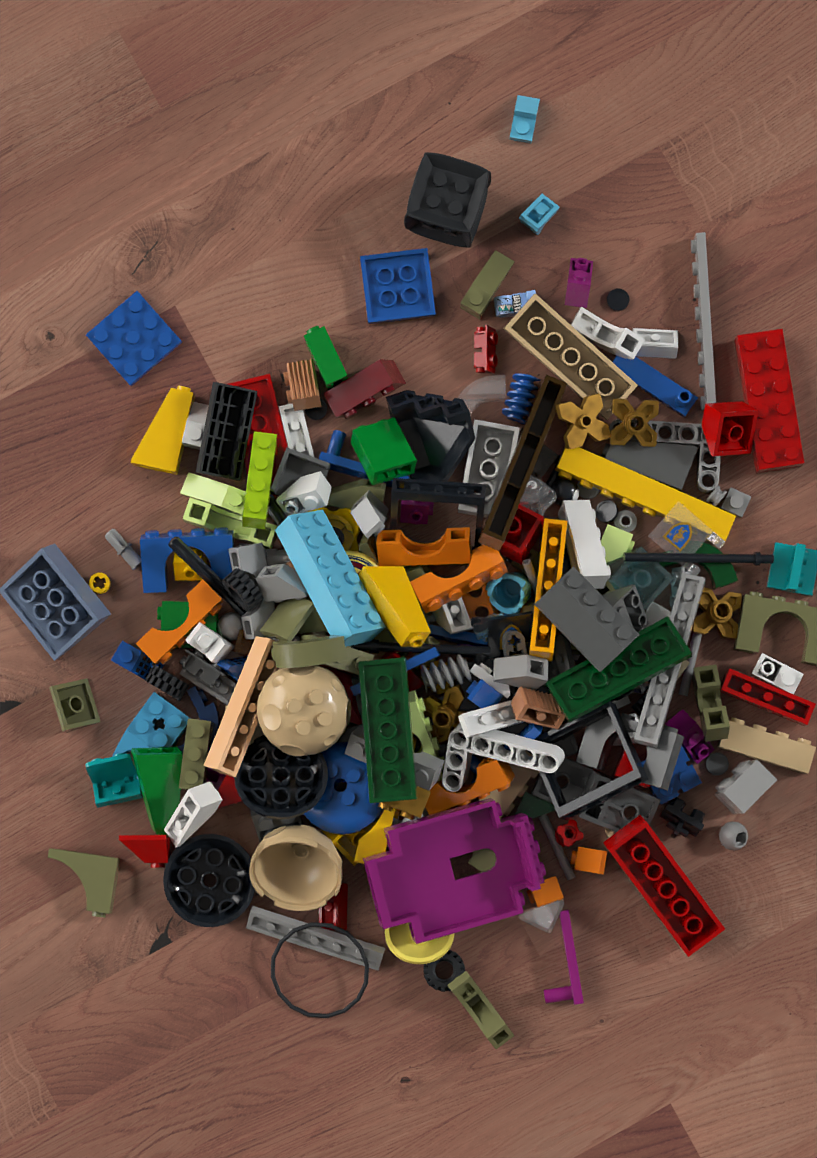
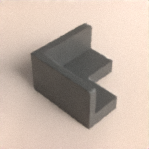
[270,447,330,496]

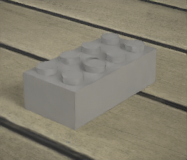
[714,760,777,814]

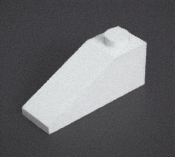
[164,782,223,848]

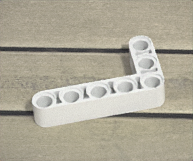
[442,723,565,792]

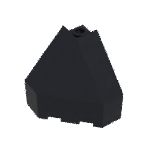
[386,390,475,482]

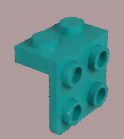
[85,753,142,808]

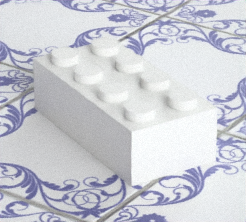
[458,420,520,518]

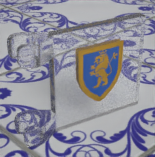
[648,501,725,576]

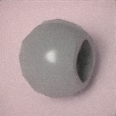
[217,612,243,641]
[719,821,748,851]

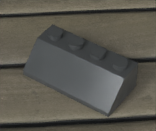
[534,566,640,672]

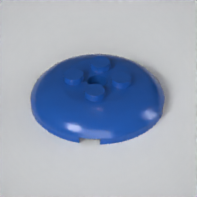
[304,742,384,835]

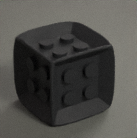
[404,152,491,248]

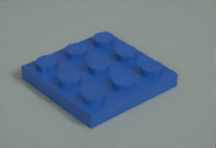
[360,248,436,324]
[86,291,182,386]

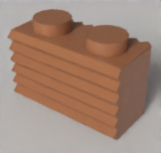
[283,359,321,411]
[511,686,565,730]

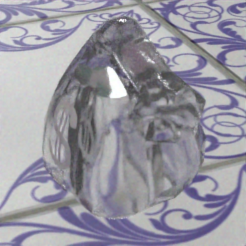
[520,476,557,516]

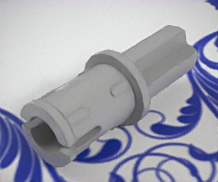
[105,528,141,570]

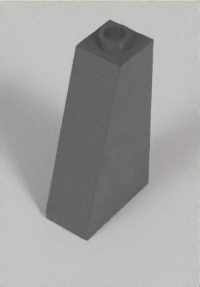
[601,440,698,491]

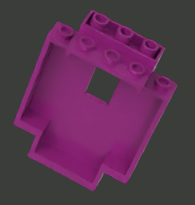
[363,798,546,944]

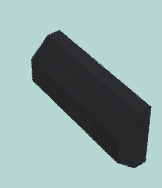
[196,382,257,481]

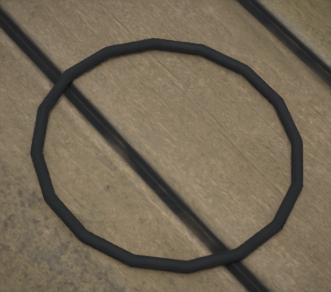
[271,922,369,1018]

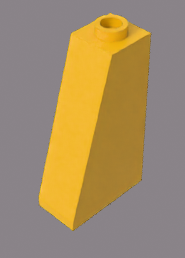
[131,386,195,475]
[358,566,431,648]

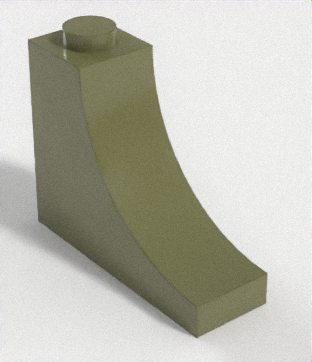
[48,848,121,918]

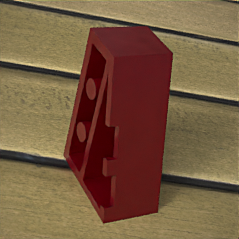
[324,359,406,419]

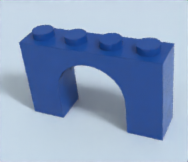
[140,527,234,593]

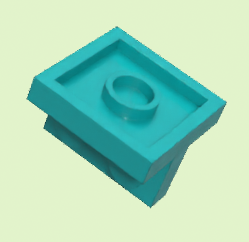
[766,542,817,596]

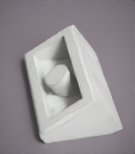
[632,328,678,358]

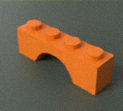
[376,527,472,566]
[410,545,508,614]
[136,580,224,665]
[423,758,515,815]

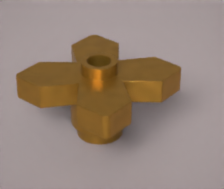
[556,393,611,449]
[610,399,659,447]
[691,588,742,640]
[423,684,468,743]

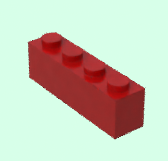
[720,668,816,726]

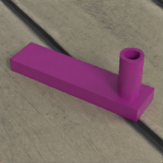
[543,910,584,1005]

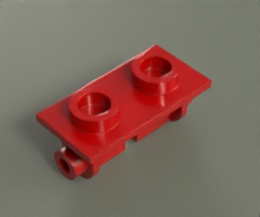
[474,325,498,374]

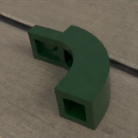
[657,541,738,590]

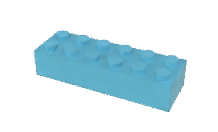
[275,510,385,647]

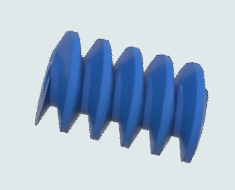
[502,373,541,424]

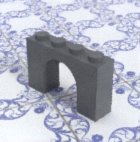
[576,713,684,791]

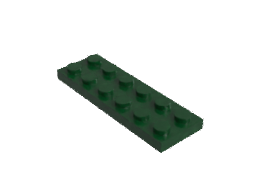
[546,616,692,723]
[358,657,418,803]

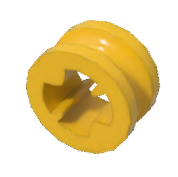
[89,573,111,594]

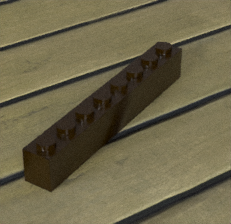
[478,374,568,551]

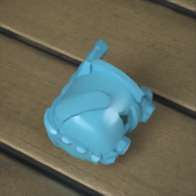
[486,572,532,614]

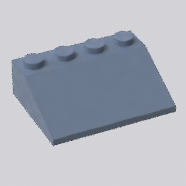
[0,544,111,661]

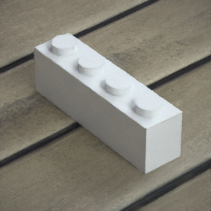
[558,500,611,589]

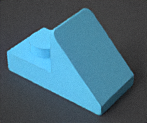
[510,95,540,143]
[519,194,560,235]

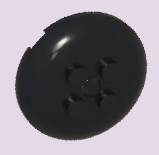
[234,735,328,819]
[163,834,255,927]

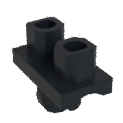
[660,797,705,839]

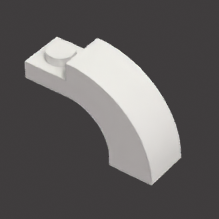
[570,307,645,359]

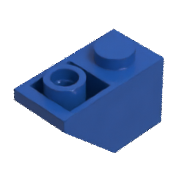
[466,679,503,709]

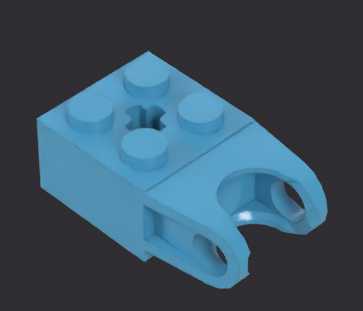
[112,692,192,779]

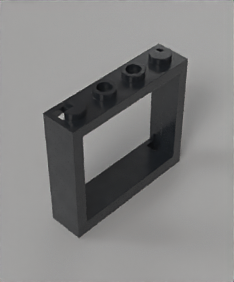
[390,478,486,565]
[532,701,649,820]

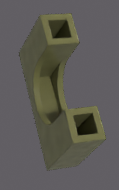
[733,591,817,666]

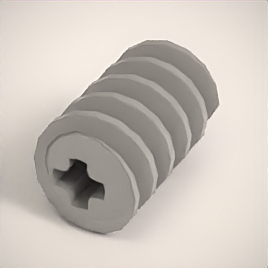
[421,654,472,692]

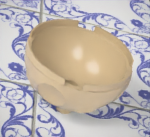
[257,665,351,756]
[249,825,343,911]

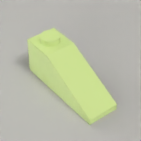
[180,472,246,516]

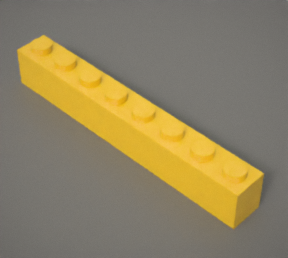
[555,445,736,544]

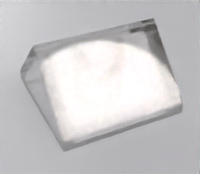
[518,899,564,934]

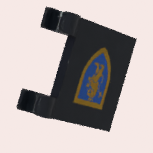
[471,611,533,664]

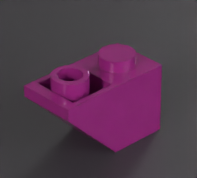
[564,258,593,308]
[665,709,715,764]

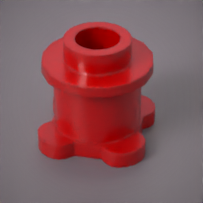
[555,820,584,847]

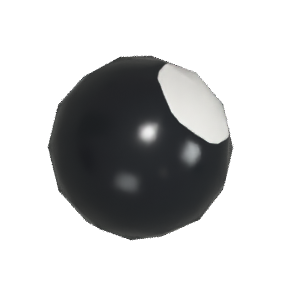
[551,478,579,506]

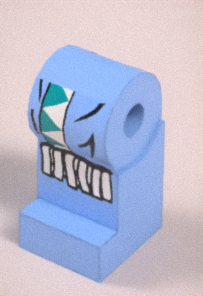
[494,290,536,318]

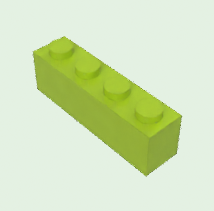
[242,432,277,529]

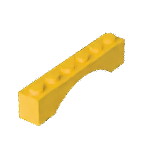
[354,733,417,864]

